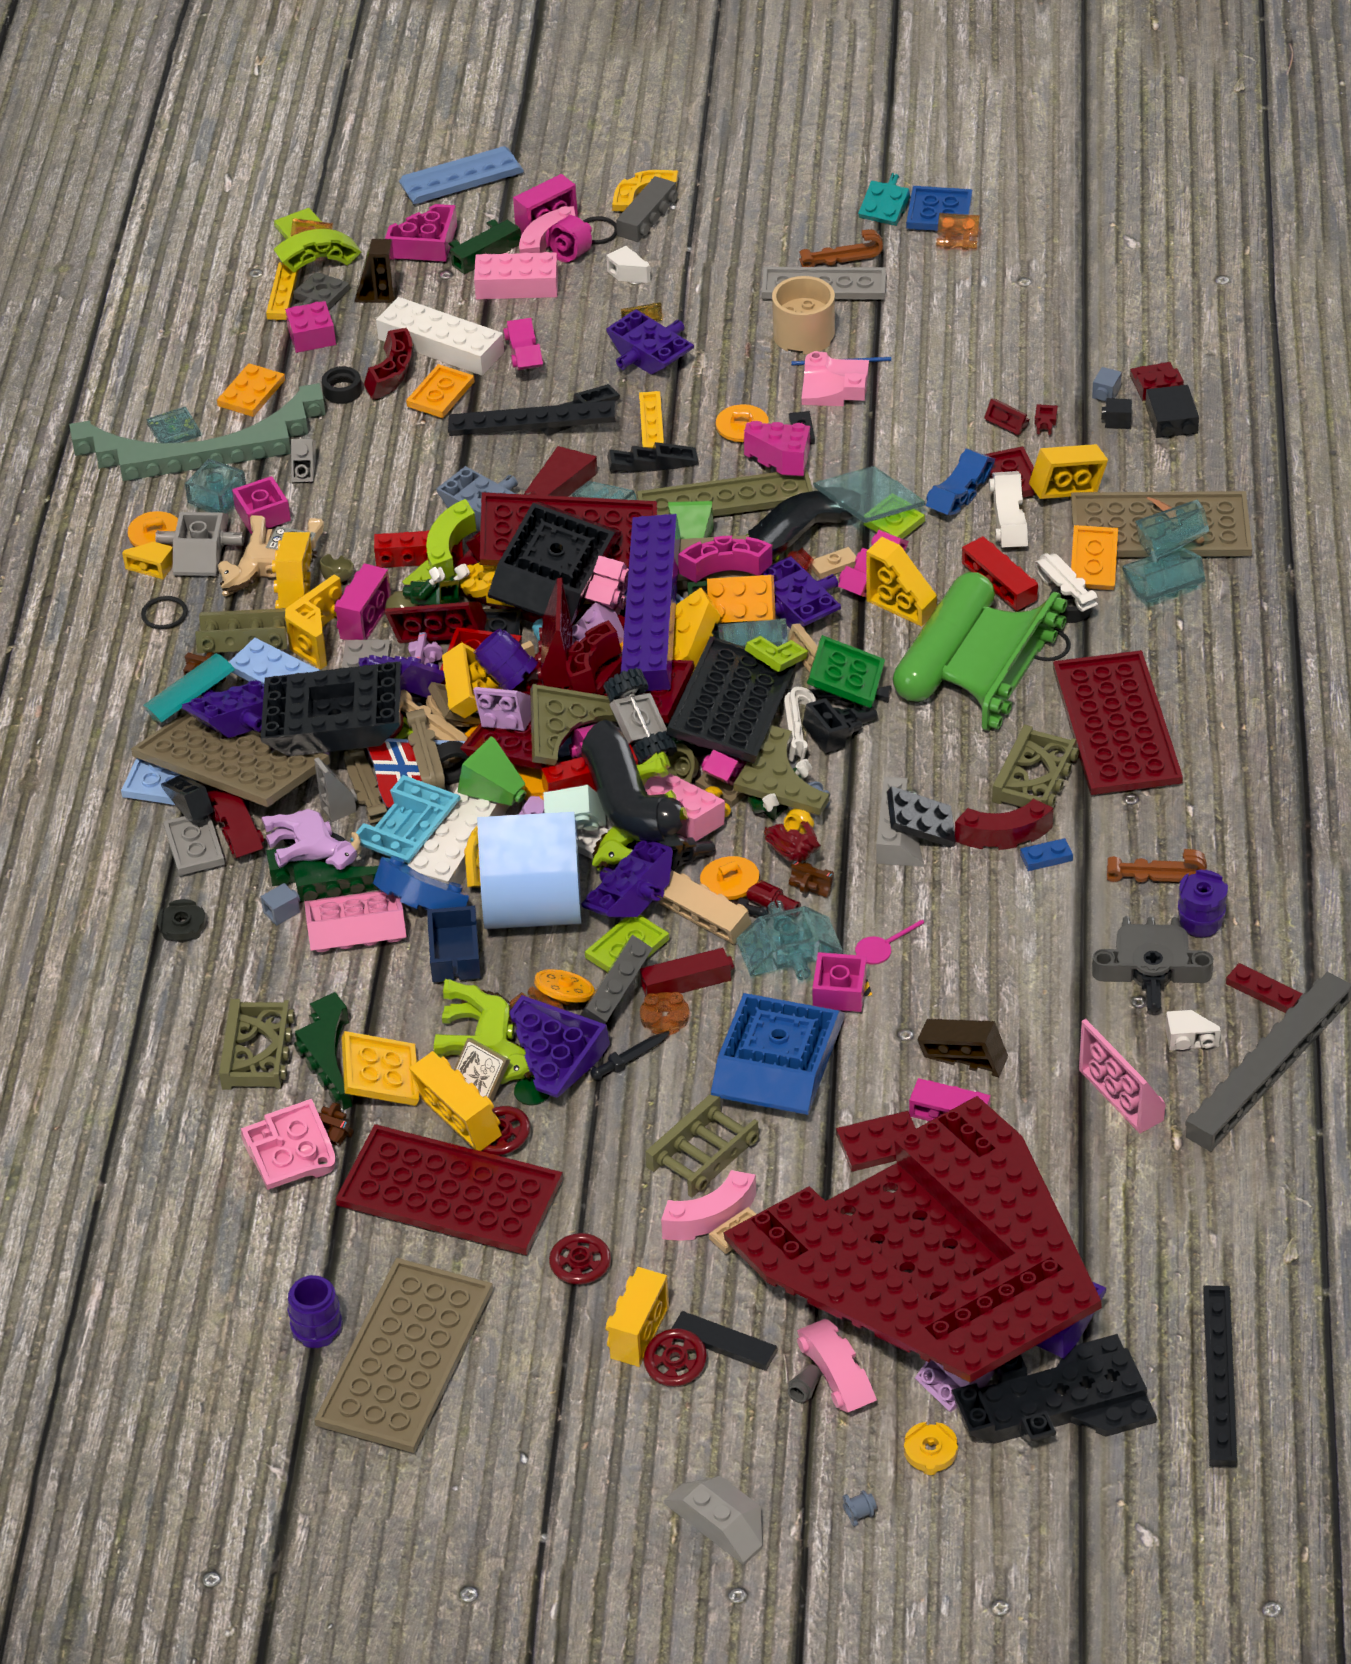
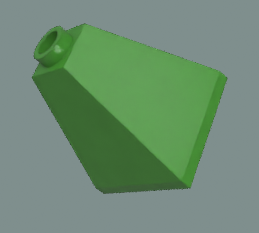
[668,501,713,539]
[457,736,527,806]

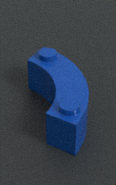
[926,448,996,515]
[373,856,469,910]

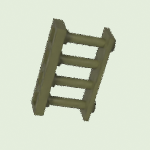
[195,608,287,653]
[645,1094,759,1198]

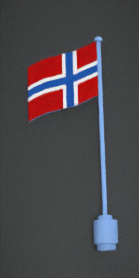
[367,738,571,808]

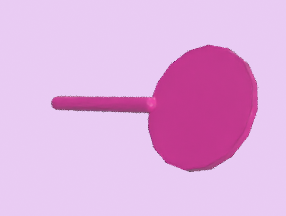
[855,920,924,965]

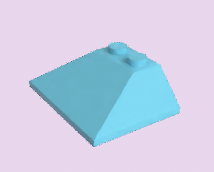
[351,775,461,863]

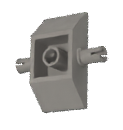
[155,512,244,576]

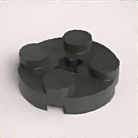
[157,899,206,941]

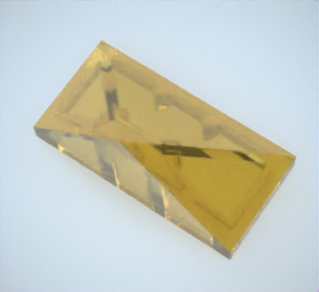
[620,302,662,322]

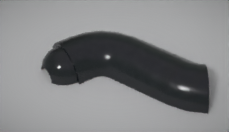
[748,490,860,559]
[581,720,684,841]

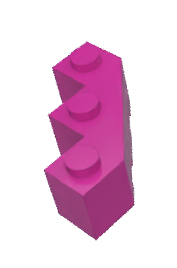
[838,530,909,597]

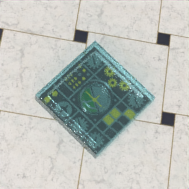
[146,406,201,443]

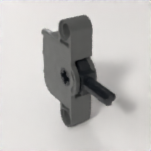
[1092,916,1214,1013]

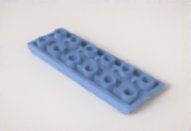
[399,146,524,204]

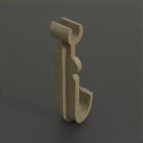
[406,708,445,789]
[343,748,387,824]

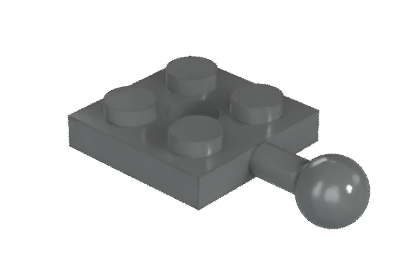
[293,272,350,310]

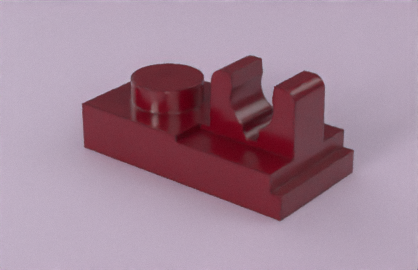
[984,398,1030,435]

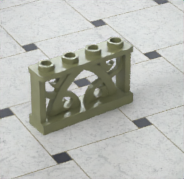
[992,724,1079,807]
[219,999,295,1090]

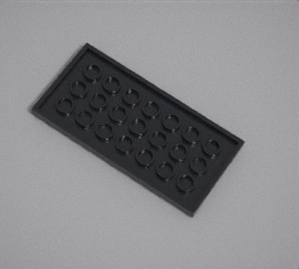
[666,636,796,764]

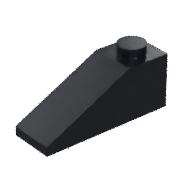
[161,775,214,822]

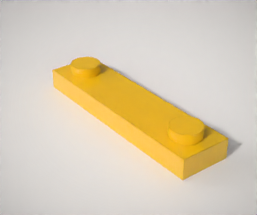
[266,262,299,320]
[639,391,664,448]

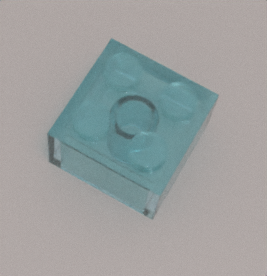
[185,459,246,514]

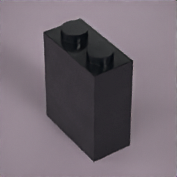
[1145,385,1199,438]

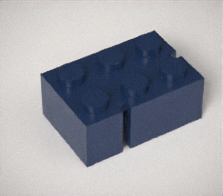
[427,905,481,982]

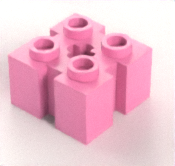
[585,556,629,614]

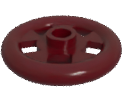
[481,1106,530,1156]
[549,1233,611,1285]
[644,1329,707,1387]

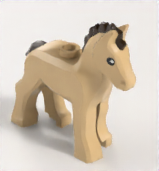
[218,515,324,596]

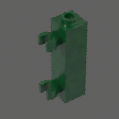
[449,219,521,275]

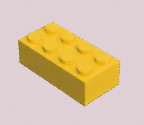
[409,1051,502,1151]

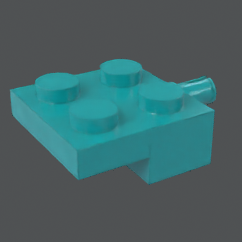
[858,173,911,226]

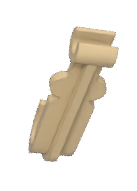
[400,690,468,763]

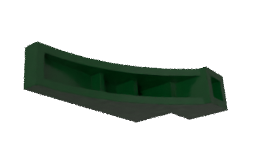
[266,846,380,903]
[294,992,352,1111]

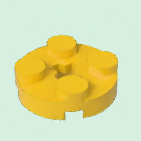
[460,562,497,598]
[904,1422,958,1475]

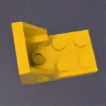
[285,574,342,670]

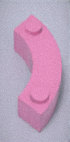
[519,206,575,254]
[661,1170,756,1241]
[797,1319,877,1412]

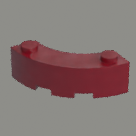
[364,327,412,400]
[566,620,621,693]
[207,789,264,858]
[955,798,1053,850]

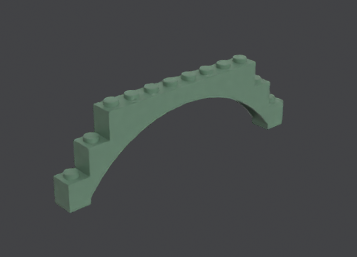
[69,383,325,481]

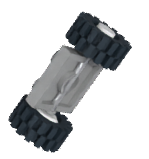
[603,668,677,765]

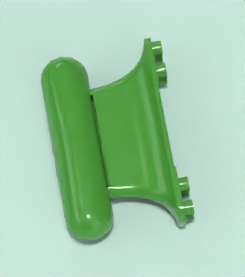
[892,572,1067,731]

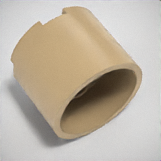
[772,276,835,354]

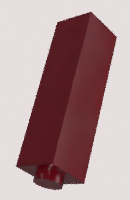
[640,947,734,1002]

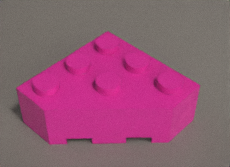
[385,204,457,262]
[744,421,810,476]

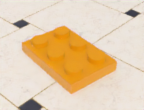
[217,363,285,417]
[406,364,475,418]
[1071,525,1118,590]
[707,575,776,623]

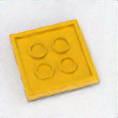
[341,1031,419,1106]

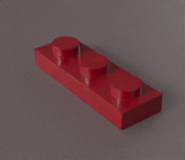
[1226,963,1303,1013]

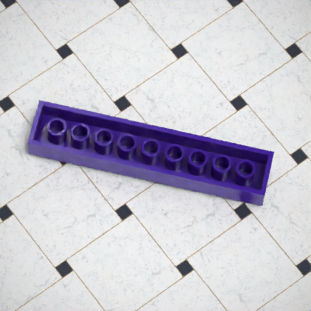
[621,514,680,691]

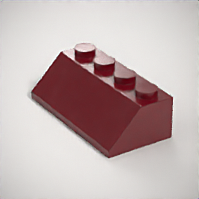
[384,602,487,643]

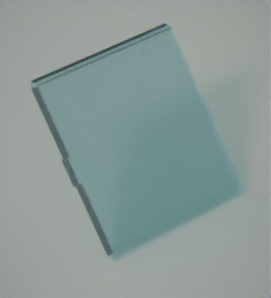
[813,466,926,523]

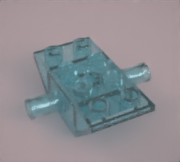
[736,900,843,980]

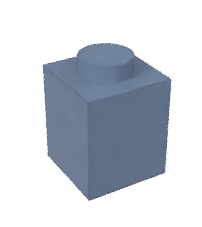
[1092,367,1122,402]
[260,883,300,926]

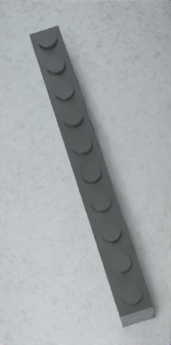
[1185,971,1351,1152]

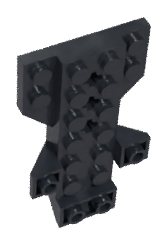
[951,1334,1157,1444]

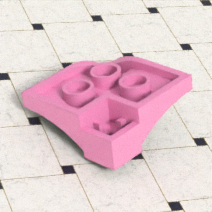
[802,351,869,406]
[241,1099,336,1190]

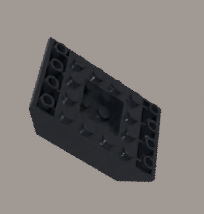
[488,502,622,624]
[261,661,401,757]

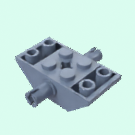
[436,466,518,531]

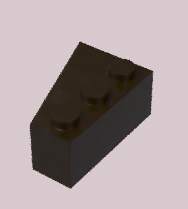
[354,239,397,303]
[917,1019,1008,1078]

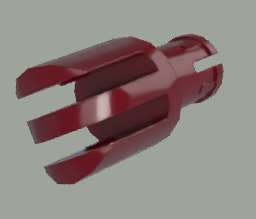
[746,880,801,916]

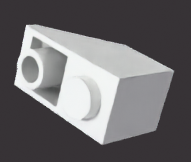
[606,246,651,283]
[1165,1010,1221,1050]

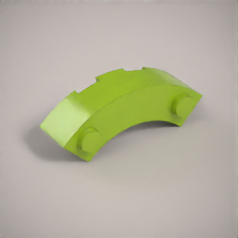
[273,229,362,273]
[426,499,477,579]

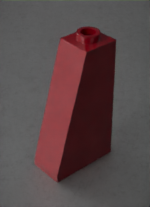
[524,446,598,497]

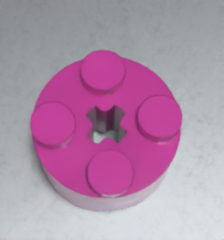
[545,215,592,262]

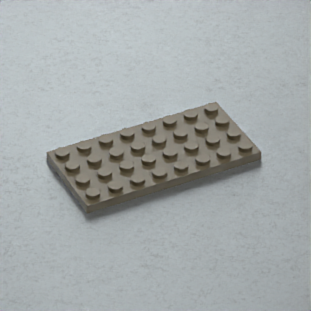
[1071,491,1252,557]
[131,712,330,807]
[314,1258,493,1453]

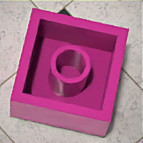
[285,301,336,353]
[232,476,291,534]
[812,952,867,1012]

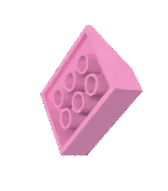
[304,891,406,952]
[1079,1019,1166,1134]

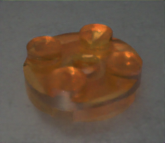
[640,992,689,1035]

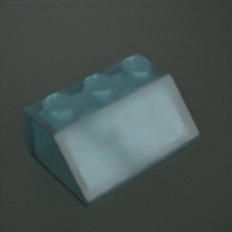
[1122,546,1206,602]
[716,618,788,647]

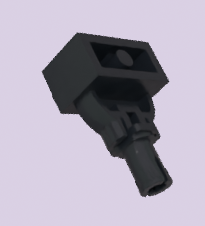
[802,698,878,753]
[654,833,715,871]

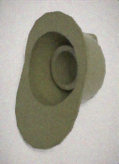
[667,743,699,784]

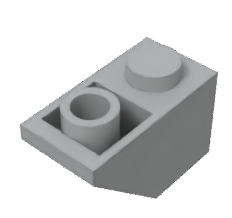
[291,439,316,482]

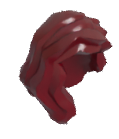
[764,821,821,863]

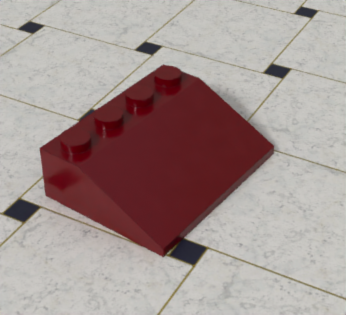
[537,578,573,688]

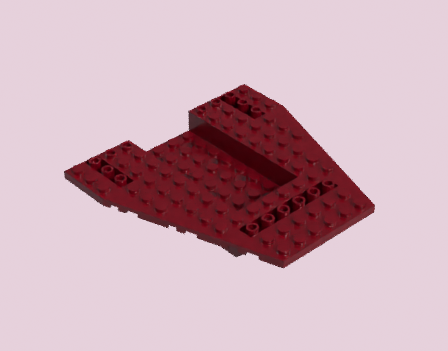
[723,1096,1102,1383]

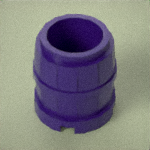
[474,628,538,690]
[1178,870,1228,938]
[287,1275,343,1348]

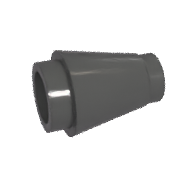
[788,1364,821,1402]

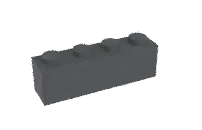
[616,176,678,242]
[580,935,653,1024]

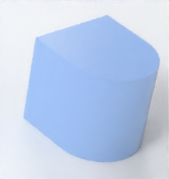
[477,812,582,929]

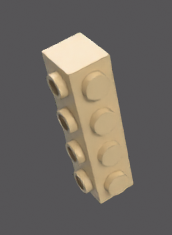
[657,870,751,945]

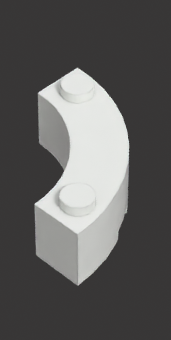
[989,471,1028,547]

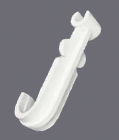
[1034,553,1098,612]
[784,687,816,762]

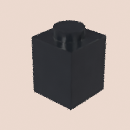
[1101,398,1132,429]

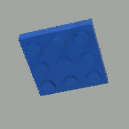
[906,186,973,233]

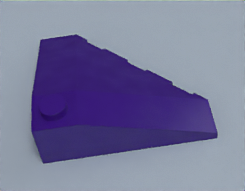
[509,995,610,1098]

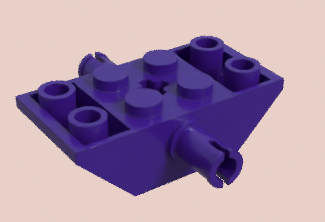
[606,309,694,375]
[754,556,841,629]
[358,655,445,698]
[182,680,264,738]
[581,841,673,917]

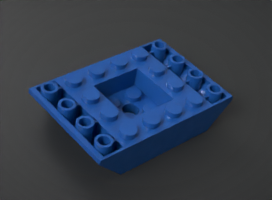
[711,993,845,1115]

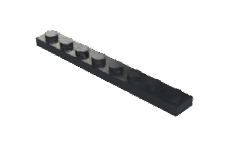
[448,400,617,436]
[1203,1285,1237,1467]

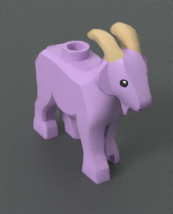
[262,809,361,870]

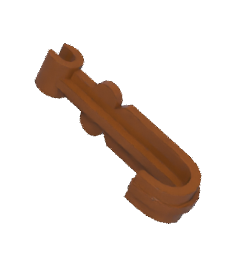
[799,229,883,267]
[1107,849,1207,882]

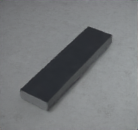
[671,1311,777,1371]

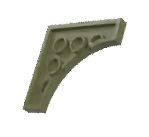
[530,684,617,765]
[734,725,829,815]

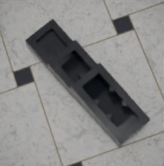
[541,384,620,436]
[607,442,698,471]

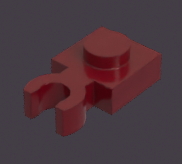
[1034,404,1058,435]

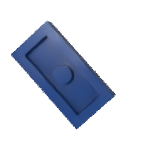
[1020,838,1073,871]

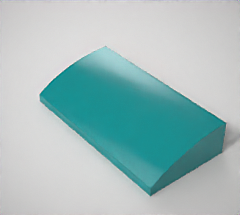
[143,653,235,722]

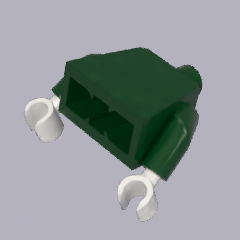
[403,564,470,605]
[747,759,812,821]

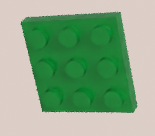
[807,635,885,708]

